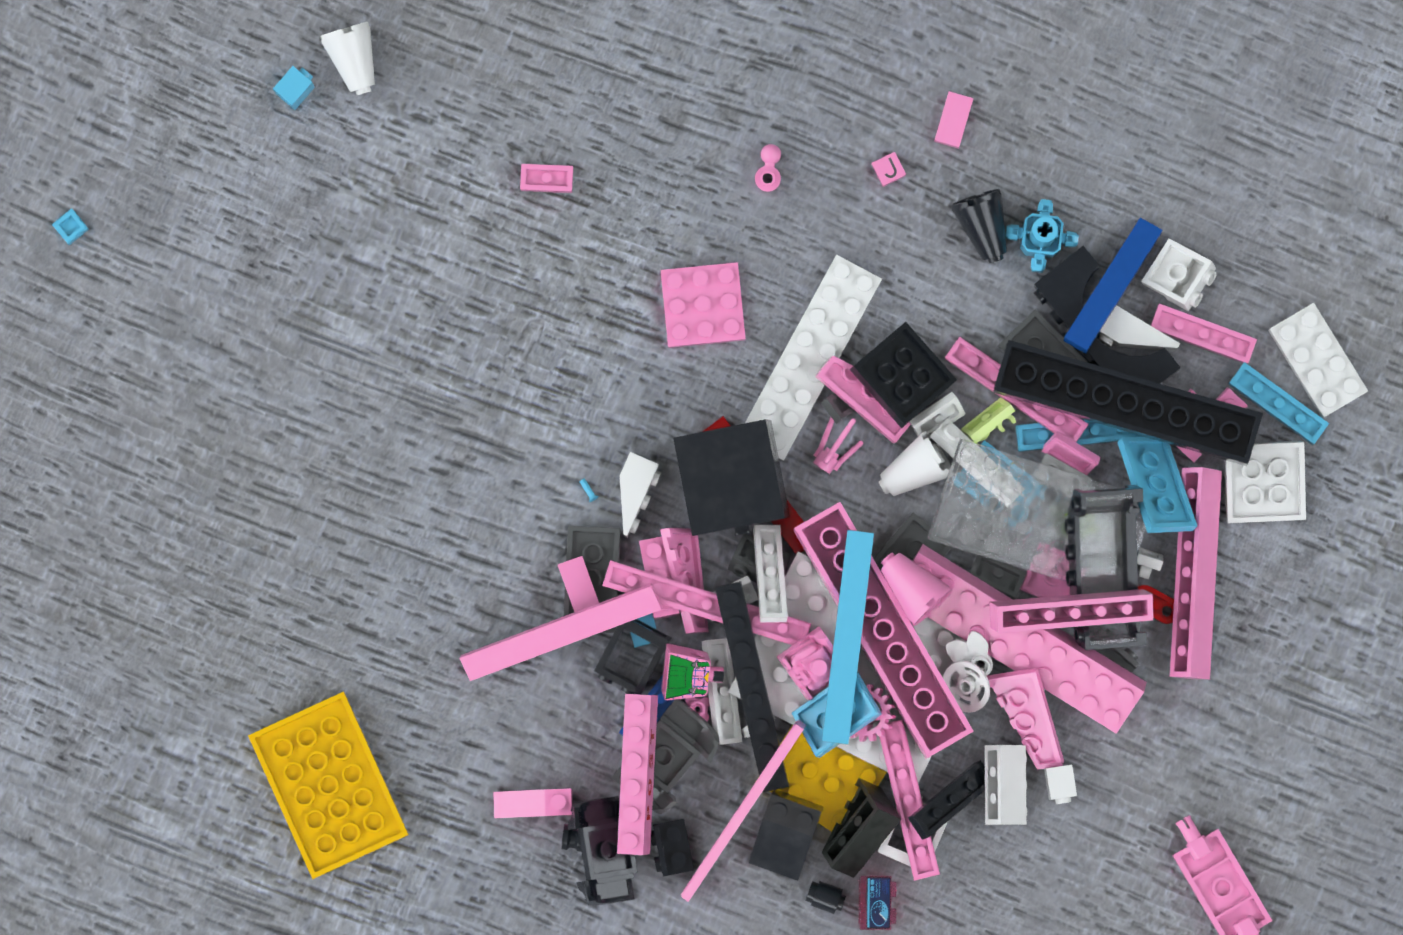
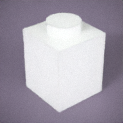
[1044,765,1077,804]

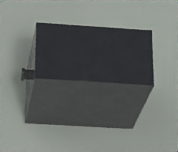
[673,419,790,536]

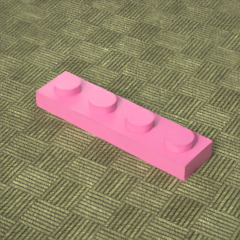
[1150,304,1257,364]

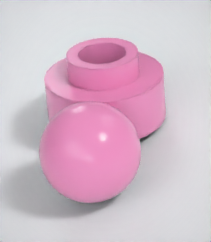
[755,144,781,192]

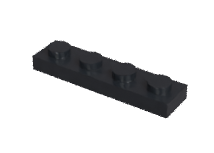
[908,760,985,840]

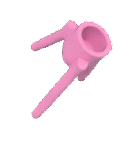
[813,417,863,474]

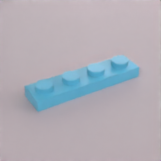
[1228,362,1329,445]

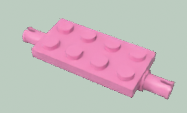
[1172,815,1272,935]

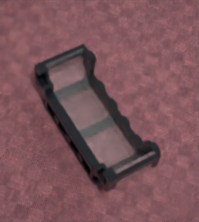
[1064,485,1147,650]

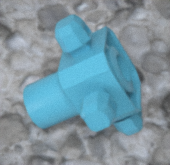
[1005,199,1079,273]

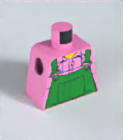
[661,644,724,700]

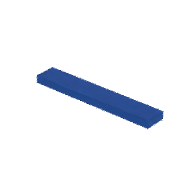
[1063,218,1163,354]

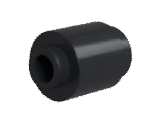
[805,881,846,914]

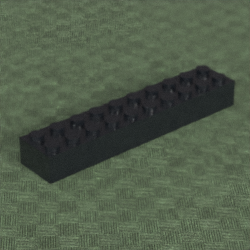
[994,340,1263,466]

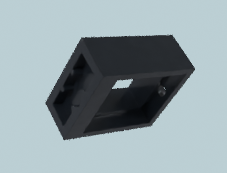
[594,619,672,694]

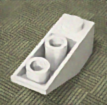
[620,452,662,538]

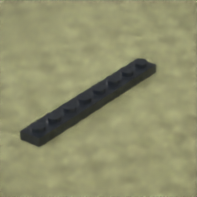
[715,581,789,792]

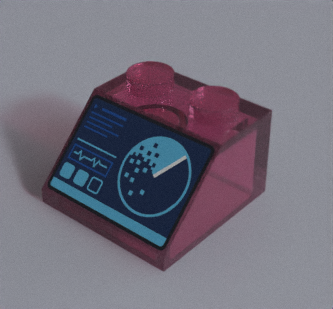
[858,876,896,930]

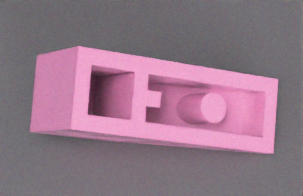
[493,788,573,818]

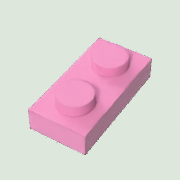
[520,164,573,193]

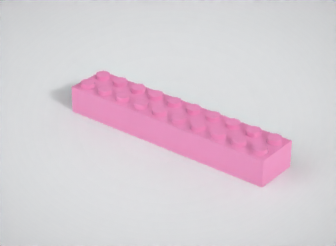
[794,502,974,759]
[912,544,1147,734]

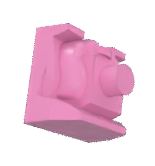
[777,626,833,700]

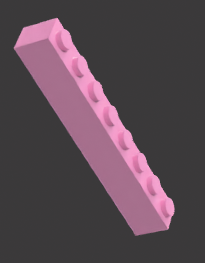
[1170,467,1222,680]

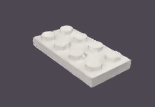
[1268,303,1368,418]

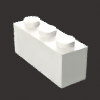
[985,745,1027,825]

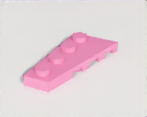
[815,356,920,444]
[660,528,709,634]
[987,668,1064,770]

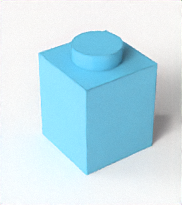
[273,66,315,110]

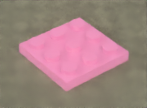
[661,262,746,348]

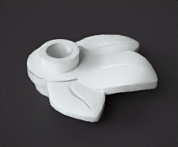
[946,631,993,679]

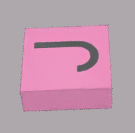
[871,152,906,187]

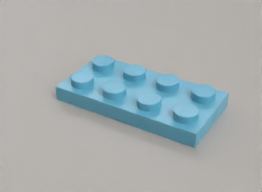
[1117,437,1197,533]

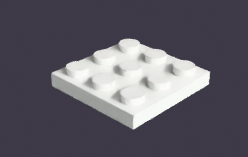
[1225,441,1306,523]

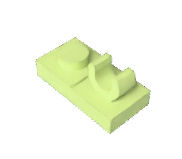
[961,397,1016,444]

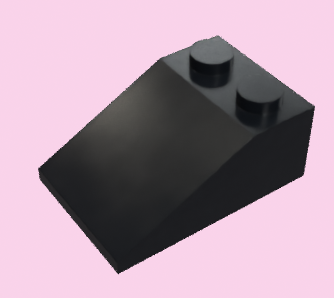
[749,790,824,881]

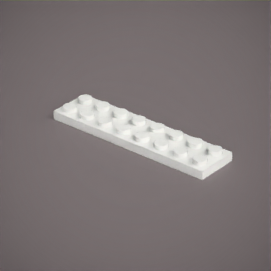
[745,254,882,461]

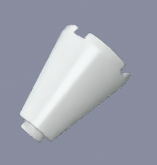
[320,21,375,95]
[878,431,954,496]

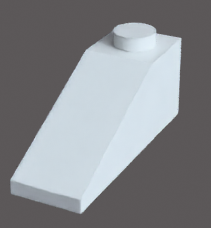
[1098,305,1180,351]

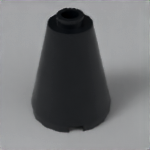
[951,189,1007,263]

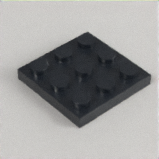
[850,322,957,428]

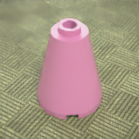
[881,552,952,626]

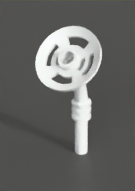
[943,661,1045,713]

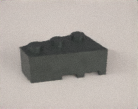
[822,778,901,878]

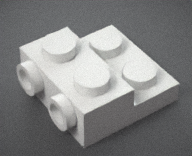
[1141,239,1216,311]

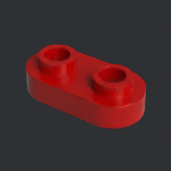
[1138,585,1174,624]

